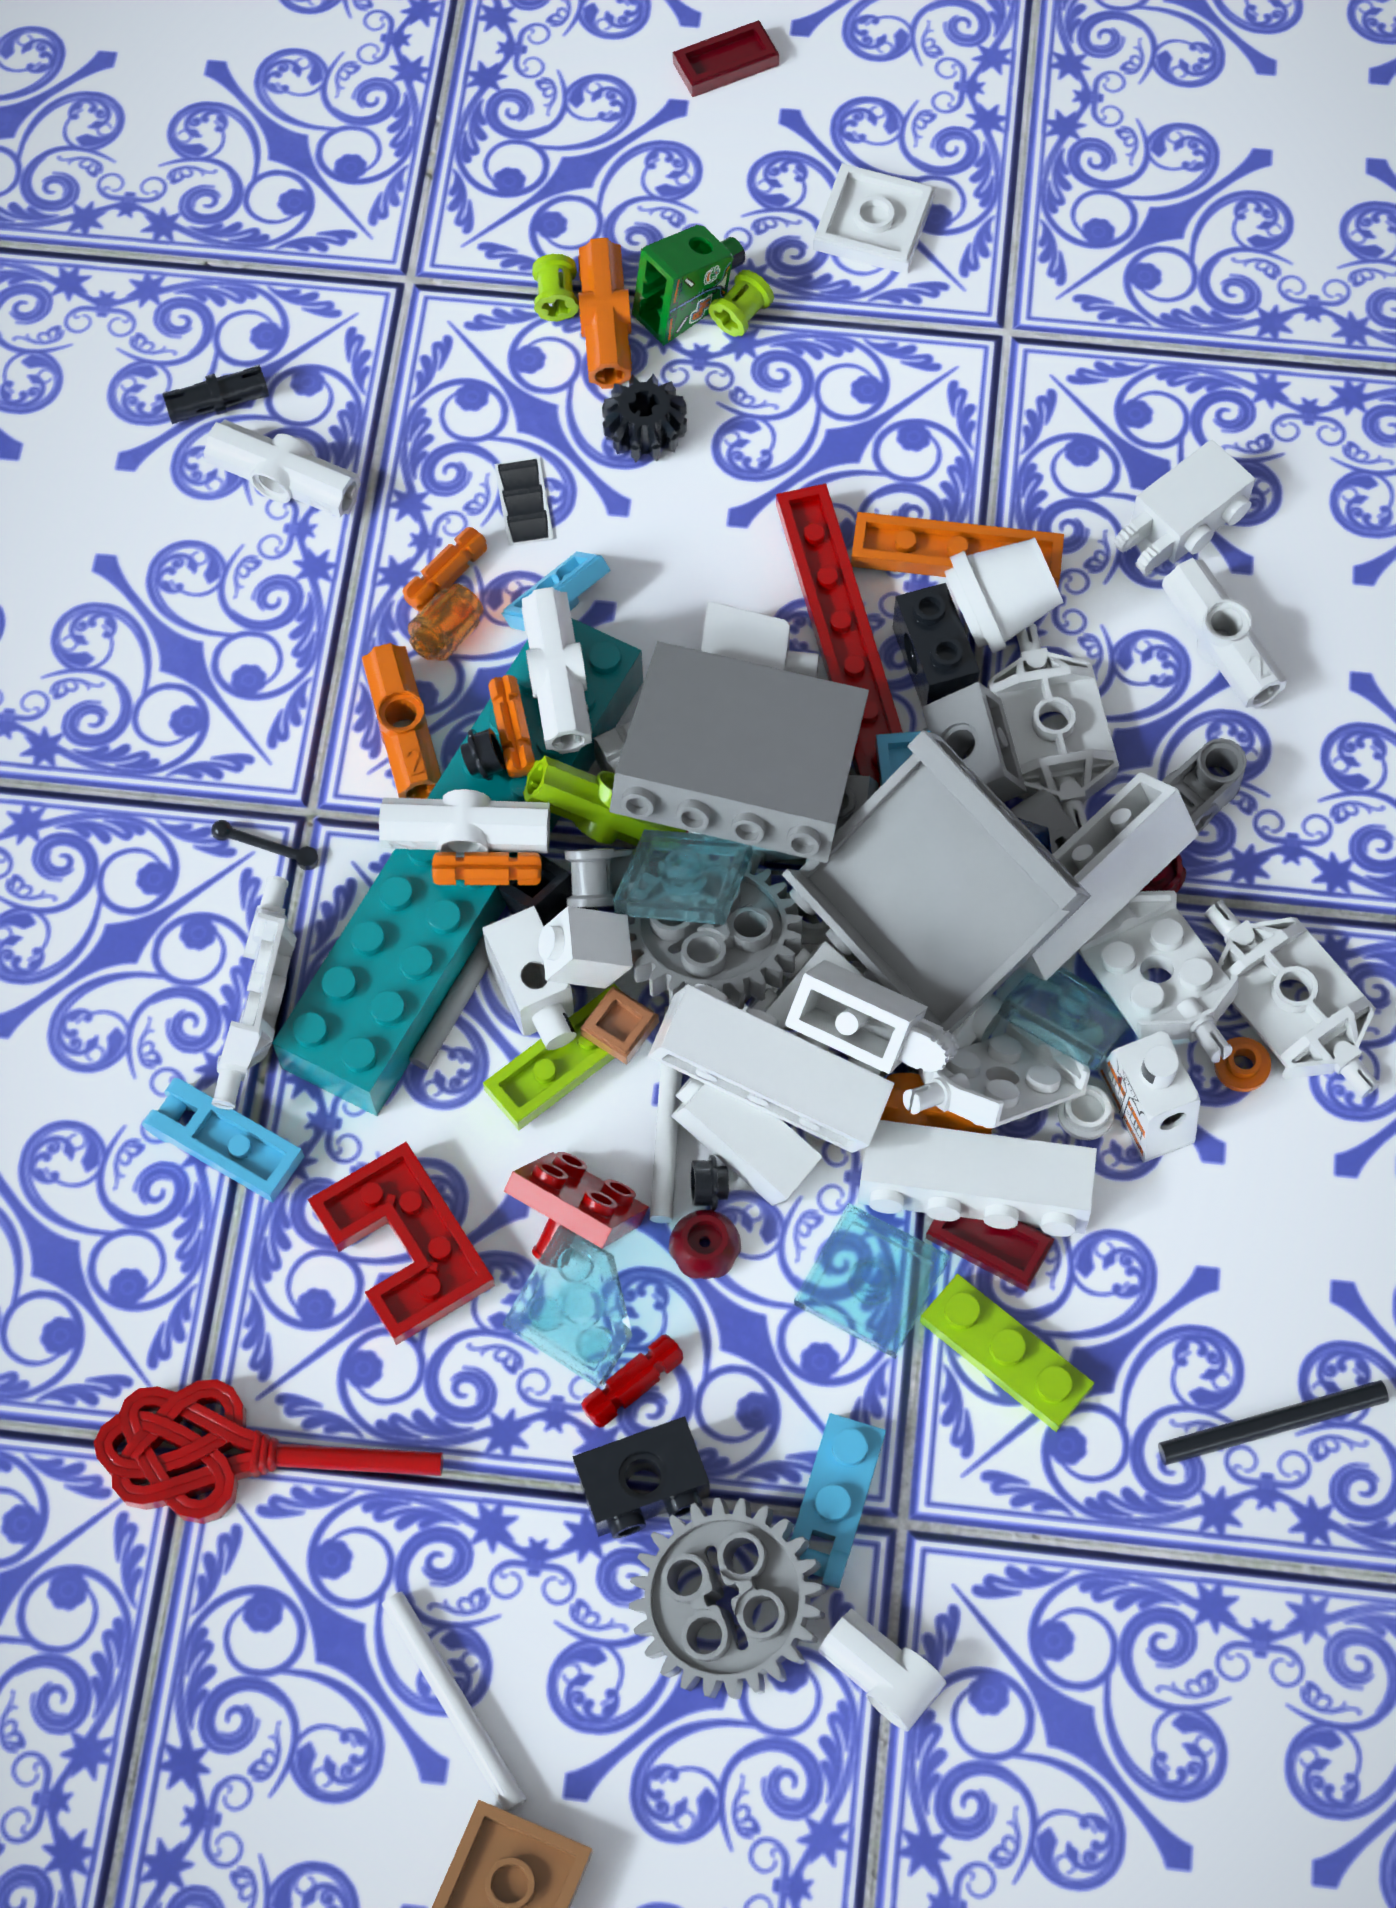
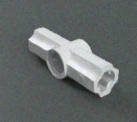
[203,420,361,518]
[1162,558,1287,709]
[522,587,592,754]
[379,789,550,857]

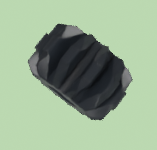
[602,373,687,463]

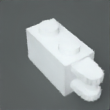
[1113,439,1256,574]
[785,960,959,1074]

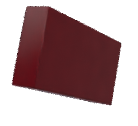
[672,20,779,98]
[926,1217,1055,1292]

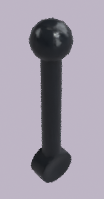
[211,820,319,870]

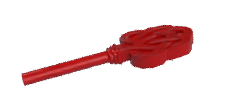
[94,1379,444,1524]

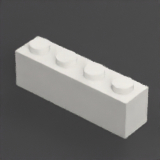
[1020,772,1199,981]
[648,984,895,1153]
[858,1120,1097,1237]

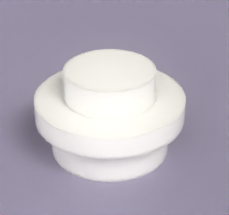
[1057,1085,1115,1140]

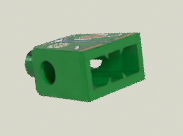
[632,225,745,346]

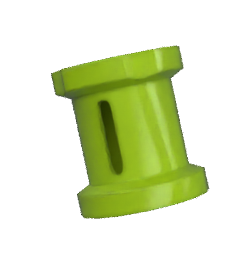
[532,253,579,322]
[708,270,774,337]

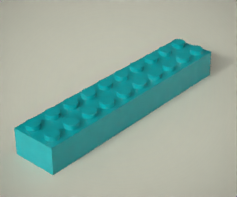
[272,618,643,1116]

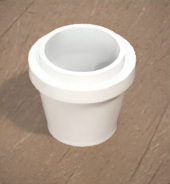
[944,537,1064,654]

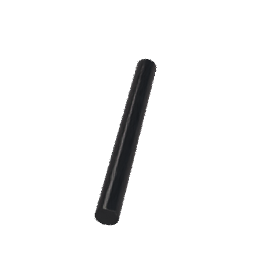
[1158,1380,1389,1466]

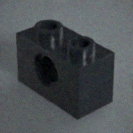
[892,583,980,707]
[572,1416,710,1538]

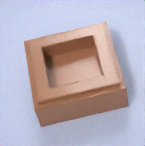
[580,986,659,1065]

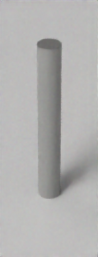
[409,921,494,1070]

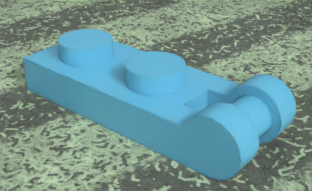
[142,1078,304,1203]
[790,1413,886,1589]

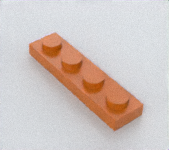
[851,512,1064,588]

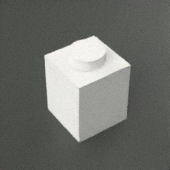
[538,906,633,989]

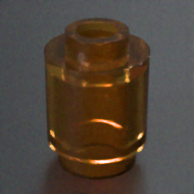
[408,584,484,661]

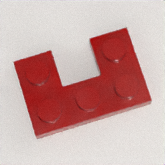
[308,1141,496,1345]

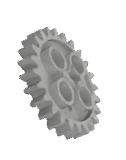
[621,854,802,1009]
[629,1498,826,1700]

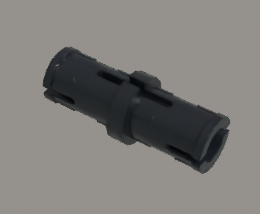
[162,365,269,425]

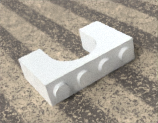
[671,941,895,1206]

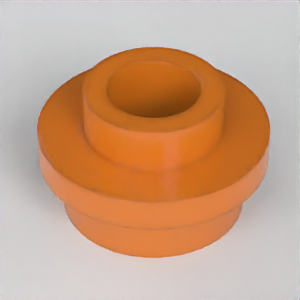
[1214,1037,1271,1092]

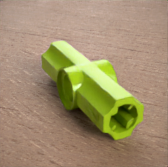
[523,756,686,858]

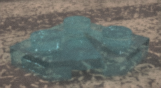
[502,1225,632,1388]

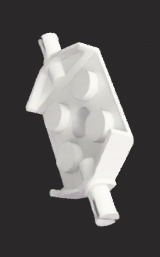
[987,623,1119,829]
[212,876,297,1110]
[1078,890,1239,1063]
[1204,900,1380,1099]
[903,1013,1101,1128]

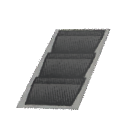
[494,457,554,546]

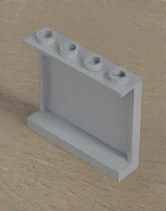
[609,641,869,863]
[782,730,1091,1034]

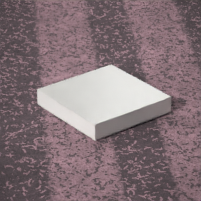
[813,163,936,274]

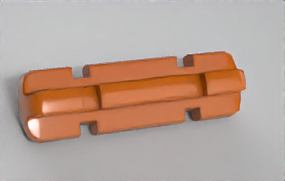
[402,527,487,612]
[488,675,535,778]
[432,852,542,885]

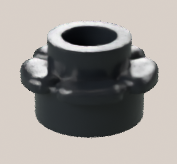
[461,728,506,781]
[690,1155,729,1211]

